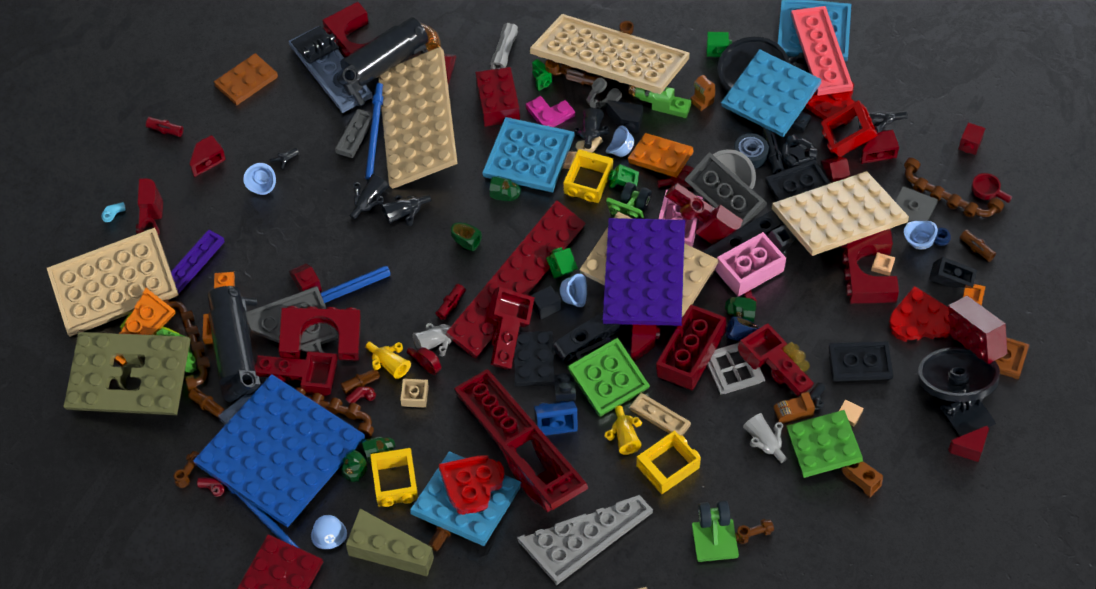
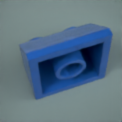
[534,401,578,436]

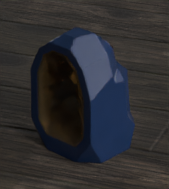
[725,317,760,341]

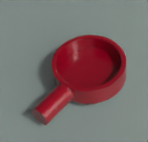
[657,165,694,191]
[971,173,1012,203]
[407,347,441,375]

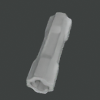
[490,23,518,69]

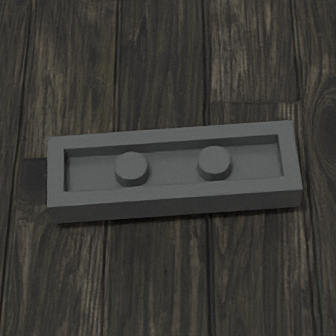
[335,109,373,158]

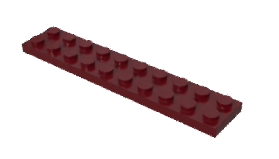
[445,200,586,359]

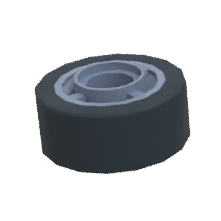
[734,134,769,169]

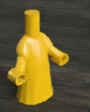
[365,342,411,379]
[605,406,642,455]

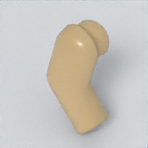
[576,136,603,153]

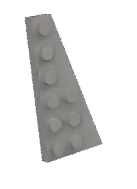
[517,495,653,585]

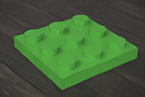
[567,338,650,417]
[786,410,863,478]

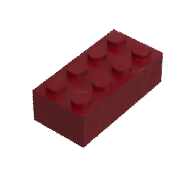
[656,305,726,391]

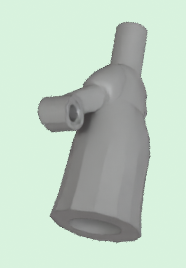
[412,323,452,356]
[743,413,787,464]

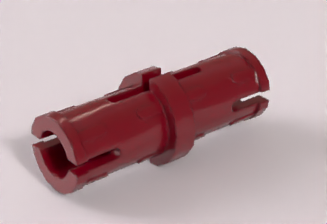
[146,117,184,137]
[435,284,466,320]

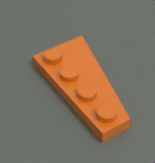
[114,288,176,367]

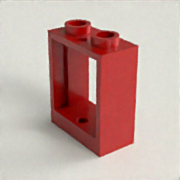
[821,100,878,157]

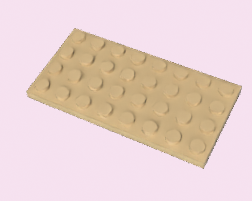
[530,14,690,94]
[378,47,458,189]

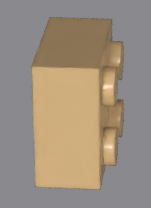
[401,379,429,407]

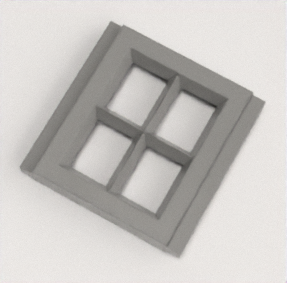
[707,343,765,395]

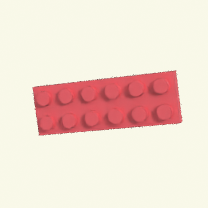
[791,6,853,96]

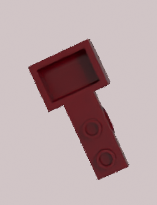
[136,179,163,236]
[665,183,743,244]
[488,287,535,370]
[738,323,814,396]
[255,351,338,396]

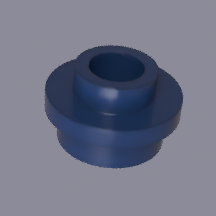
[934,228,951,246]

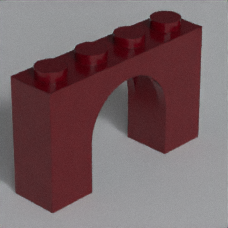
[323,2,369,58]
[841,229,899,304]
[279,306,361,360]

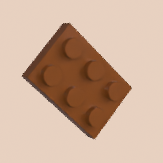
[214,53,278,106]

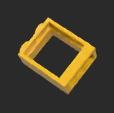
[564,149,613,203]
[636,430,701,494]
[370,448,418,507]

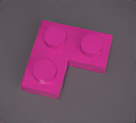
[526,96,575,127]

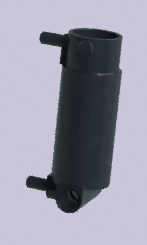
[333,17,429,106]
[207,286,262,402]

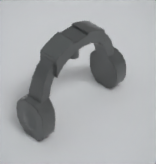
[586,78,622,109]

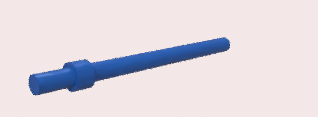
[365,83,384,180]
[227,487,300,549]

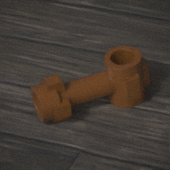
[173,451,200,488]
[735,519,774,544]

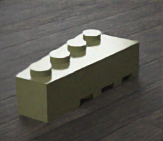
[346,509,434,576]

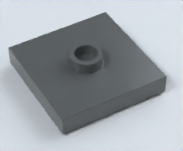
[895,187,938,224]

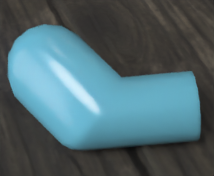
[101,202,126,222]

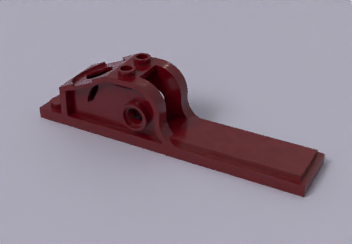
[454,369,588,512]

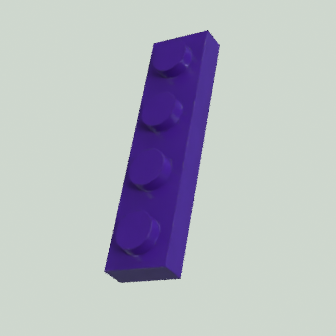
[171,230,225,294]

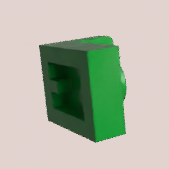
[532,59,552,91]
[608,164,639,188]

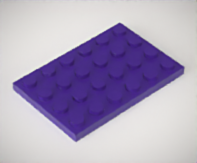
[603,218,685,326]

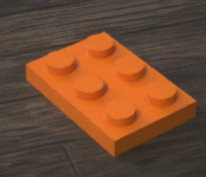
[628,133,694,177]

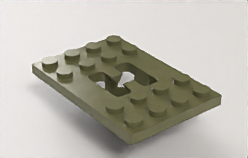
[64,332,191,415]

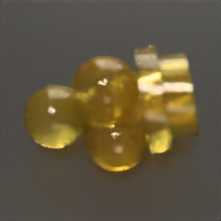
[782,342,810,372]

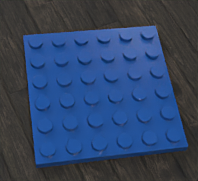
[193,374,365,528]

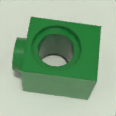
[707,32,732,57]
[546,247,578,279]

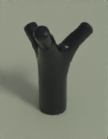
[270,148,299,169]

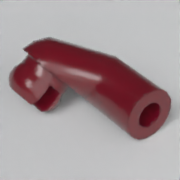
[346,387,376,403]
[197,478,224,497]

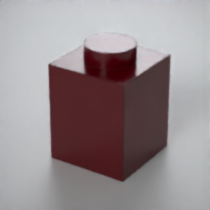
[958,122,986,155]

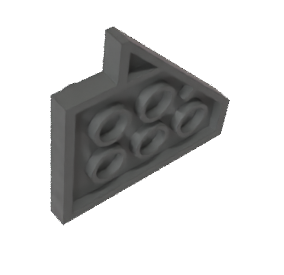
[246,287,338,354]

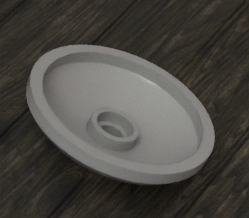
[713,150,756,190]

